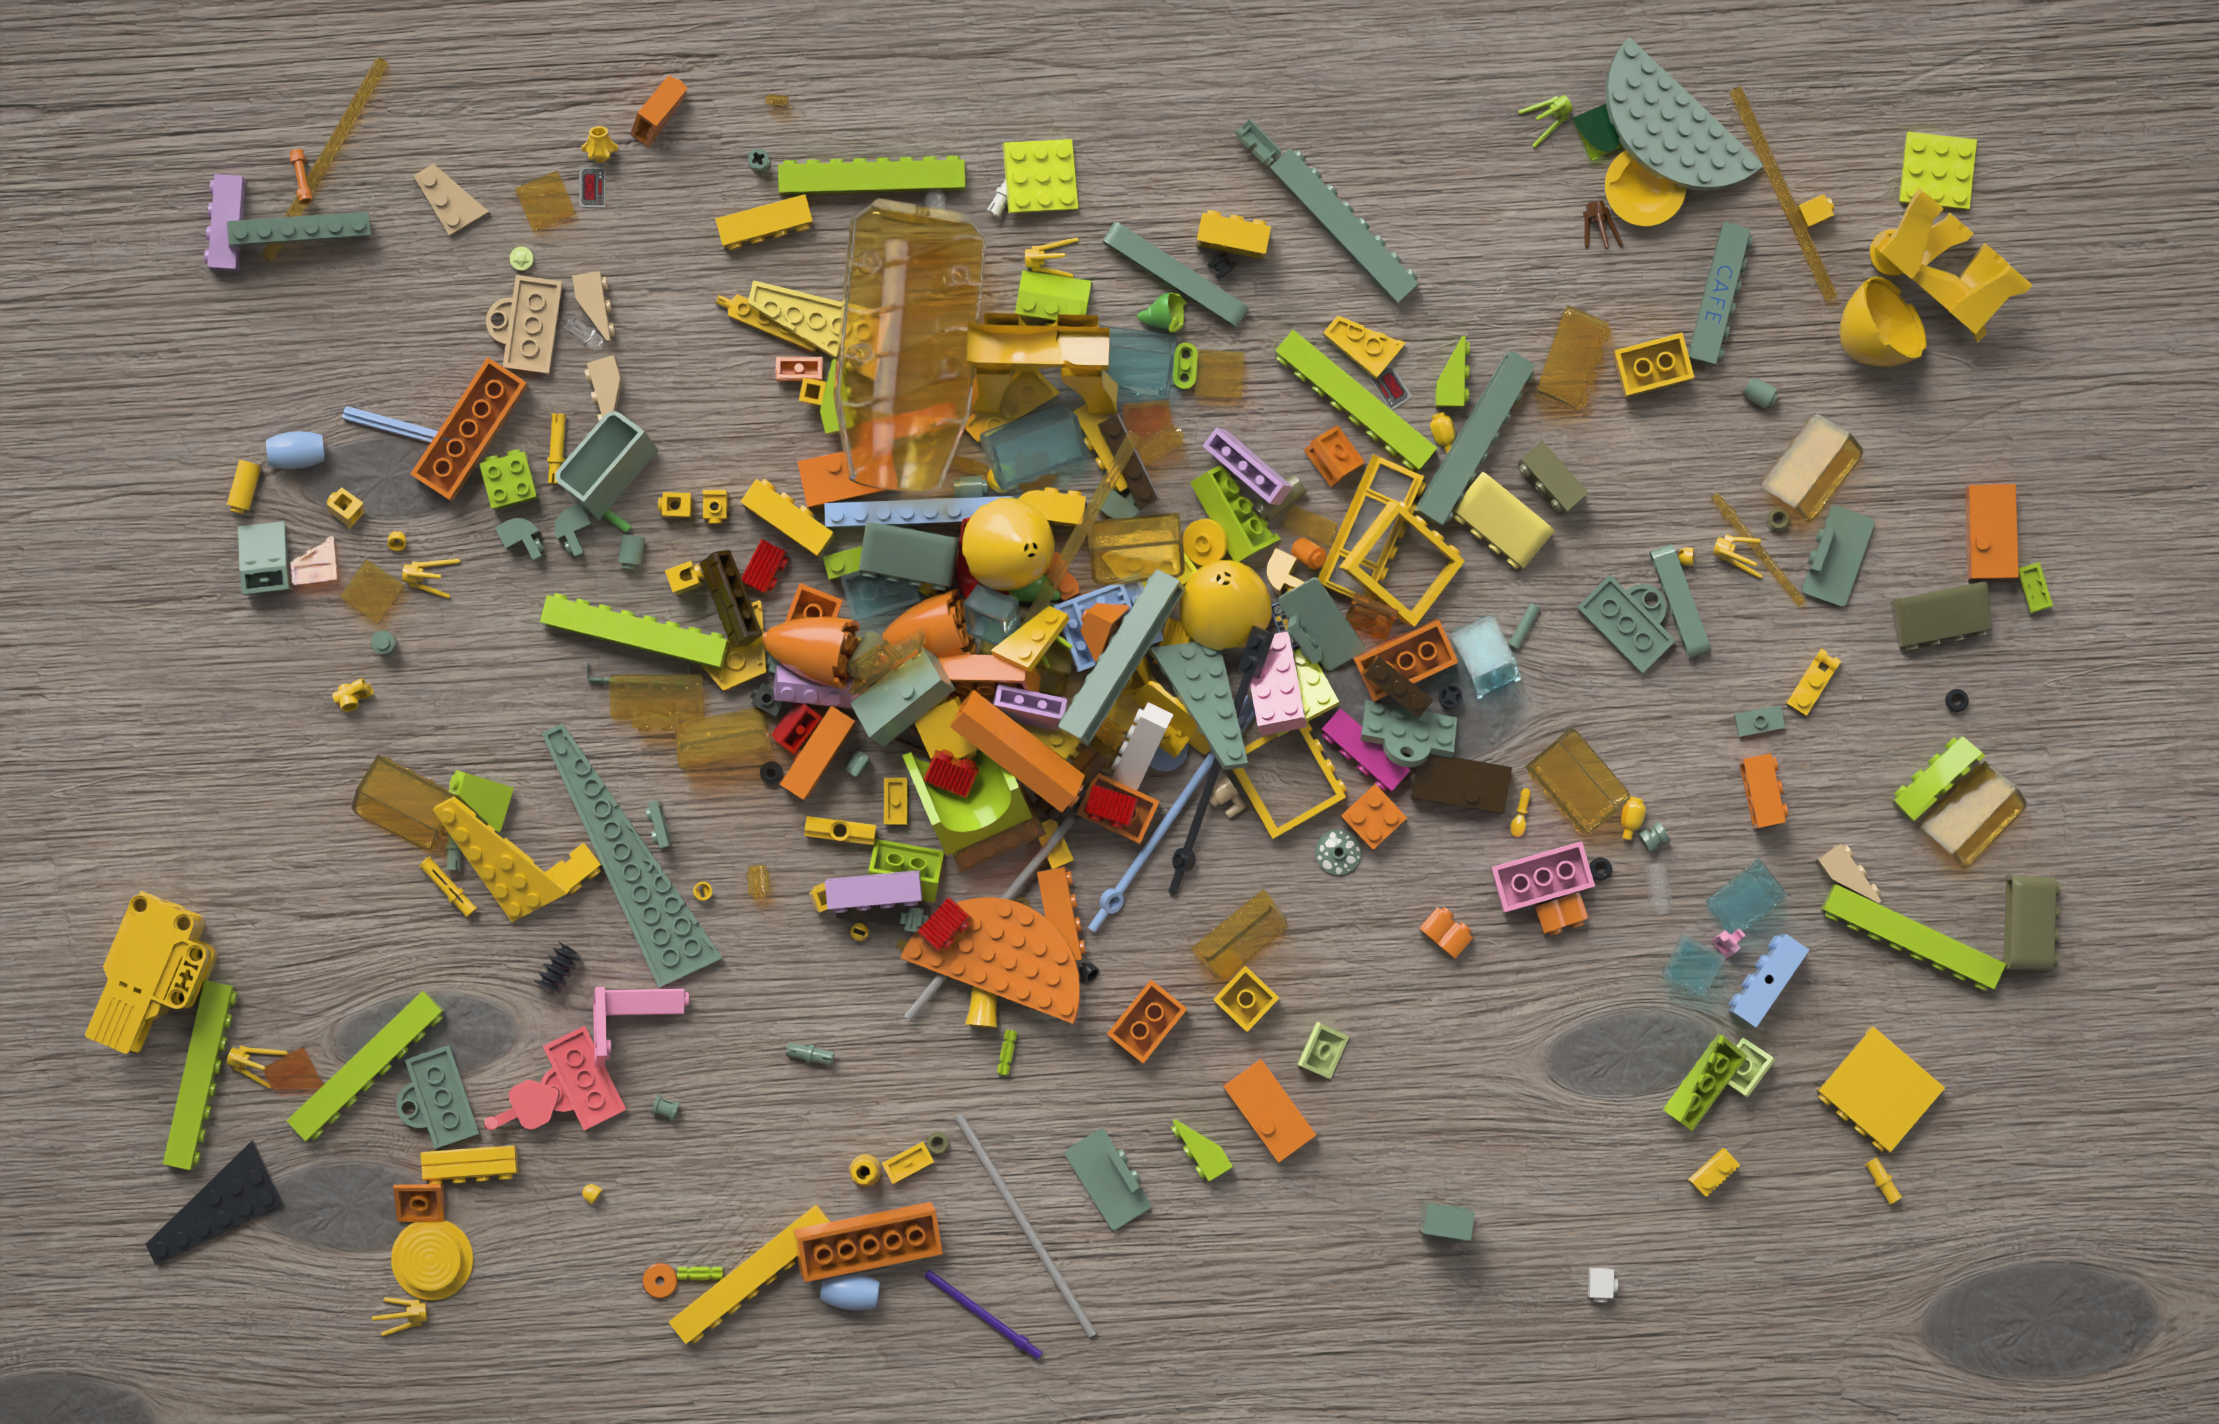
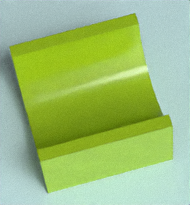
[903,750,1033,856]

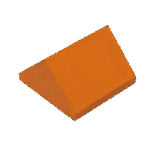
[785,583,843,622]
[393,1184,445,1222]

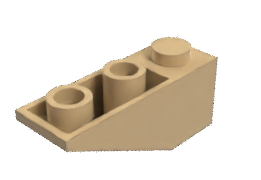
[572,271,615,343]
[585,355,622,421]
[1816,844,1882,903]

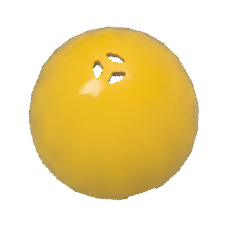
[1839,276,1927,367]
[962,497,1055,591]
[1179,560,1272,650]

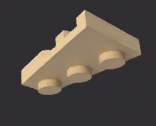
[414,164,490,236]

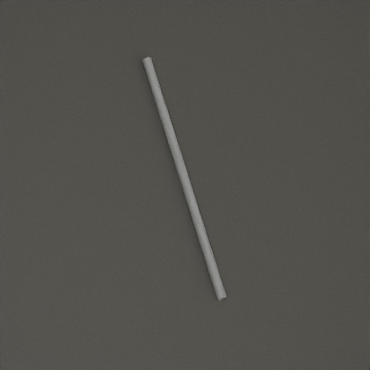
[904,816,1075,1021]
[954,1113,1097,1338]

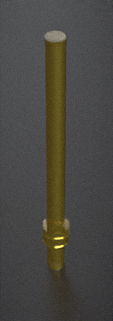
[1710,491,1806,606]

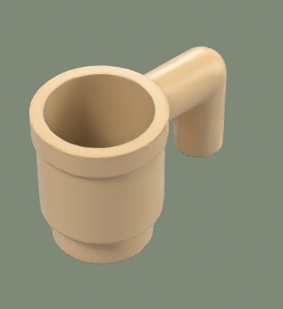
[1210,775,1246,819]

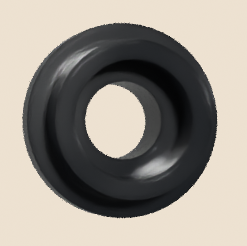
[1945,689,1969,712]
[760,761,783,785]
[1589,857,1612,881]

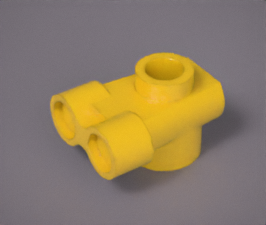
[332,678,374,712]

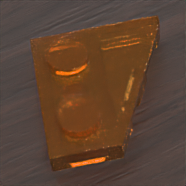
[1122,399,1171,447]
[289,536,339,587]
[262,1046,324,1089]

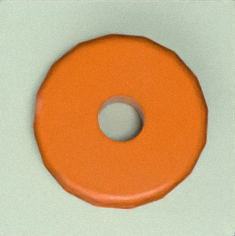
[642,1263,678,1298]

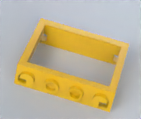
[1339,501,1465,627]
[1232,722,1347,839]

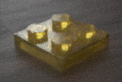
[515,170,576,232]

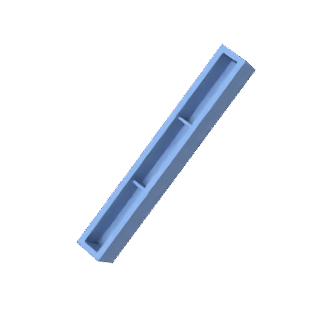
[825,496,1012,529]

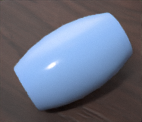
[266,431,325,469]
[820,1272,880,1311]

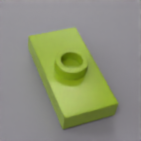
[2018,562,2053,613]

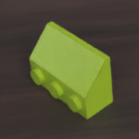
[1015,270,1092,322]
[868,839,944,903]

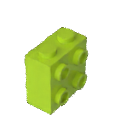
[479,449,539,510]

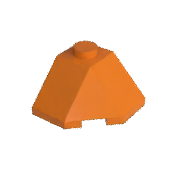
[1080,603,1130,662]

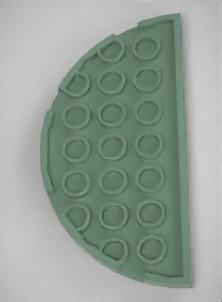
[1605,37,1763,190]

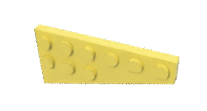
[747,280,889,382]

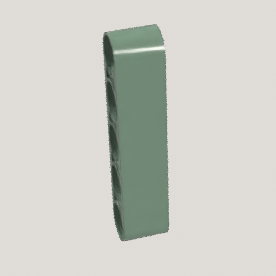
[1650,544,1711,659]

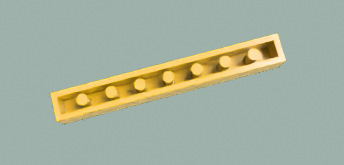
[669,1204,831,1344]

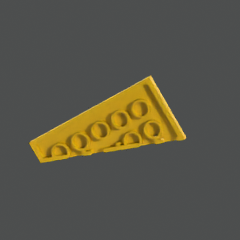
[433,797,570,922]

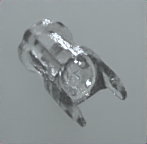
[563,314,603,351]

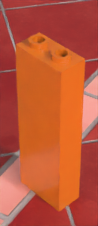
[950,690,1085,813]

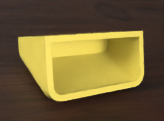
[1451,472,1555,570]

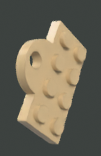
[486,275,563,374]

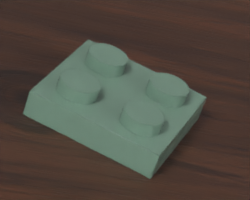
[645,800,672,849]

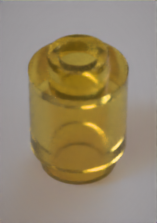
[746,865,771,900]

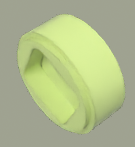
[510,247,534,271]

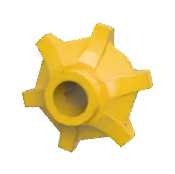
[582,126,618,163]

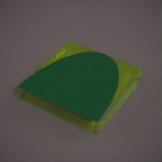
[1572,103,1623,161]

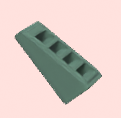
[844,750,871,778]

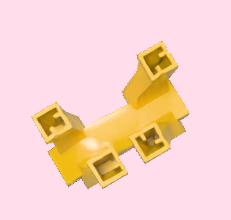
[1873,188,2033,343]
[966,313,1118,414]

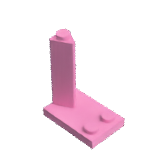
[593,987,689,1067]

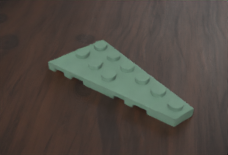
[1149,642,1248,770]

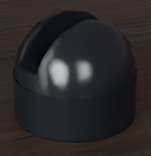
[1079,962,1099,983]

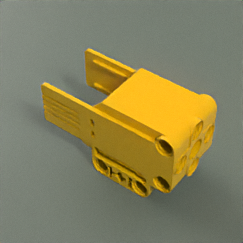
[85,891,217,1054]

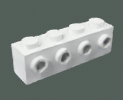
[1112,702,1173,790]

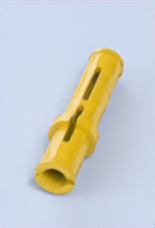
[547,413,566,485]
[419,856,477,918]

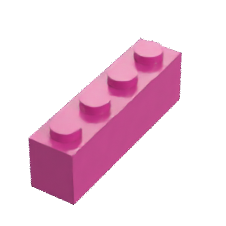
[1321,708,1410,792]

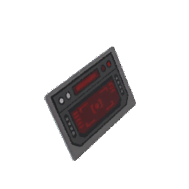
[579,167,605,207]
[1369,363,1412,410]

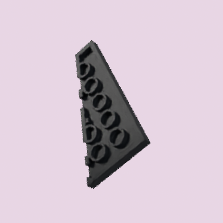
[145,1140,283,1265]

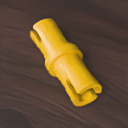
[1865,1157,1902,1205]

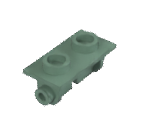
[1235,119,1282,166]

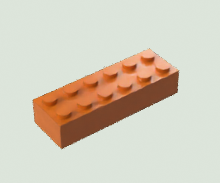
[411,357,529,502]
[793,1202,943,1282]

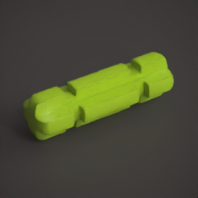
[997,1029,1017,1076]
[677,1267,723,1280]

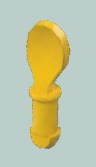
[1510,788,1531,837]

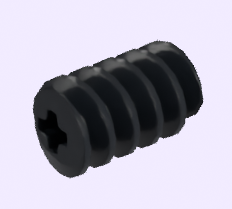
[534,941,582,993]

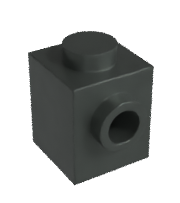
[750,683,786,717]

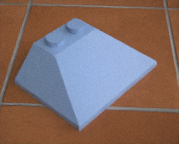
[1053,574,1164,672]

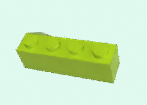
[1190,465,1281,562]
[1892,736,1985,821]
[1663,1034,1747,1131]

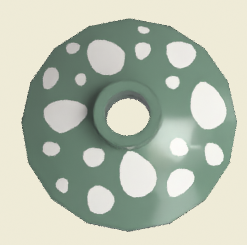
[1315,829,1362,875]

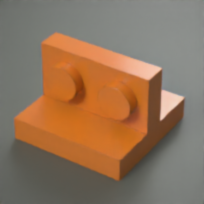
[1304,425,1365,487]

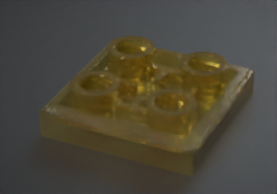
[1195,349,1245,400]
[340,559,405,624]

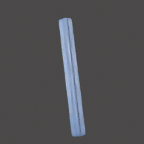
[343,406,451,443]

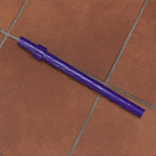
[924,1269,1043,1360]

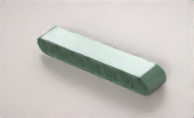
[1102,221,1249,328]

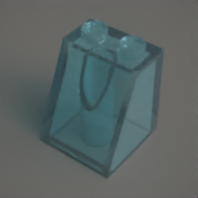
[1450,615,1521,699]
[1706,857,1787,934]

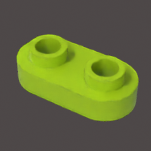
[1173,342,1198,390]

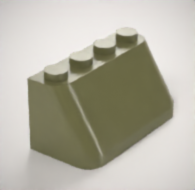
[1890,581,1992,651]
[2003,875,2060,971]

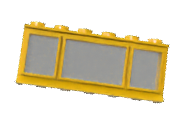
[1318,454,1426,606]

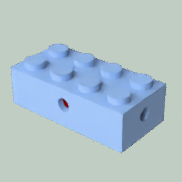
[1728,934,1809,1028]

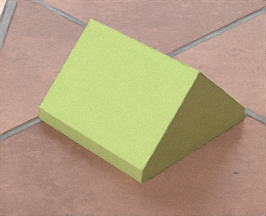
[1297,1022,1349,1079]
[1727,1038,1776,1097]

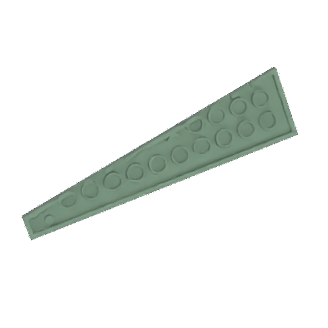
[541,723,723,988]

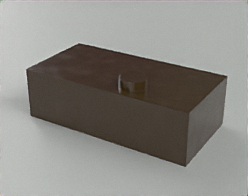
[1410,754,1512,814]

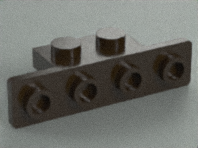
[836,902,931,926]

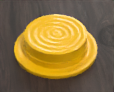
[1605,150,1686,226]
[391,1220,473,1300]

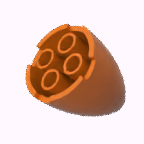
[882,589,977,660]
[762,617,860,690]

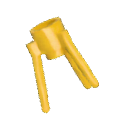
[1025,238,1079,278]
[1713,534,1762,579]
[402,559,460,599]
[227,1045,288,1089]
[372,1297,427,1336]

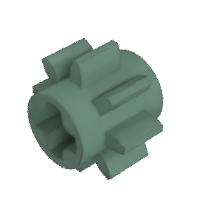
[899,907,929,932]

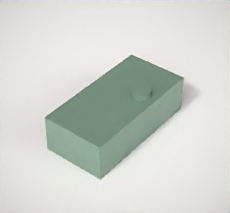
[851,646,955,747]
[1419,1201,1475,1243]

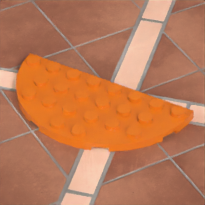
[900,897,1080,1025]

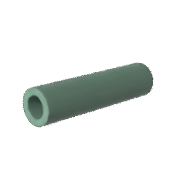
[1508,603,1541,649]

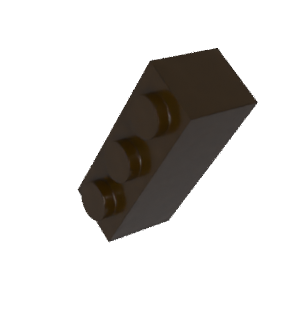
[1362,655,1433,718]

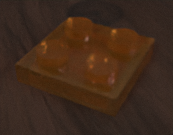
[1345,593,1399,641]

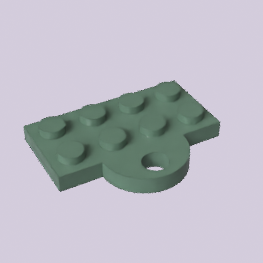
[1576,574,1676,674]
[1360,700,1457,767]
[396,1045,480,1149]

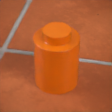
[1291,538,1327,570]

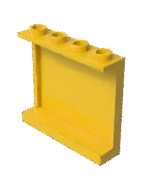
[1816,1026,1945,1152]

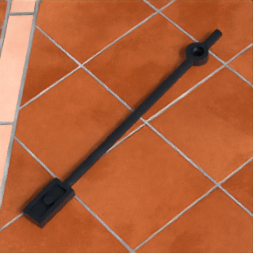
[1168,626,1275,894]

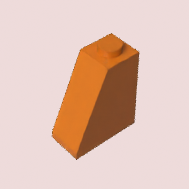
[630,75,688,147]

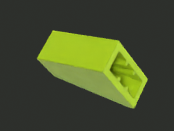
[449,770,514,832]

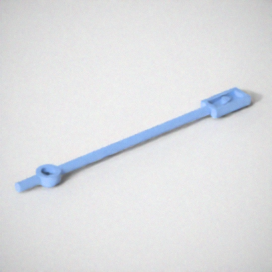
[1088,695,1256,932]

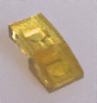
[1283,505,1338,545]

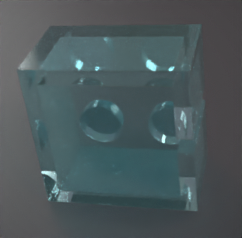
[964,584,1021,645]
[1660,934,1726,998]

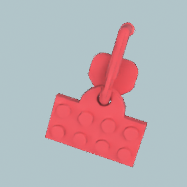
[484,1026,626,1130]

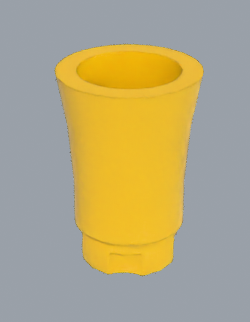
[965,987,997,1028]
[849,1155,882,1187]

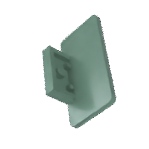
[1802,505,1875,606]
[1278,578,1365,671]
[1065,1129,1151,1230]

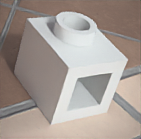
[1588,1268,1618,1302]

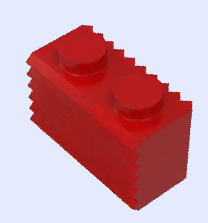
[741,539,789,594]
[771,702,822,754]
[924,749,979,798]
[1085,785,1138,829]
[917,897,972,952]

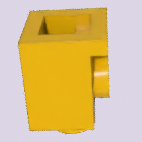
[327,487,365,529]
[703,490,728,524]
[658,492,692,518]
[809,883,828,912]

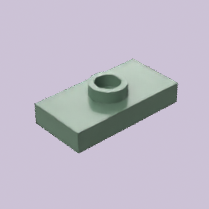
[1734,705,1785,737]

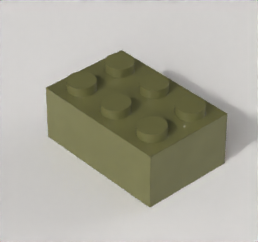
[1518,440,1589,514]

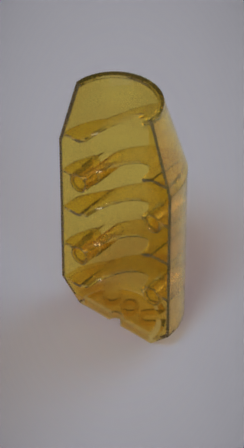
[833,198,987,492]

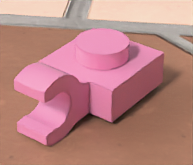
[1711,929,1746,959]

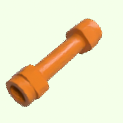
[289,149,313,205]

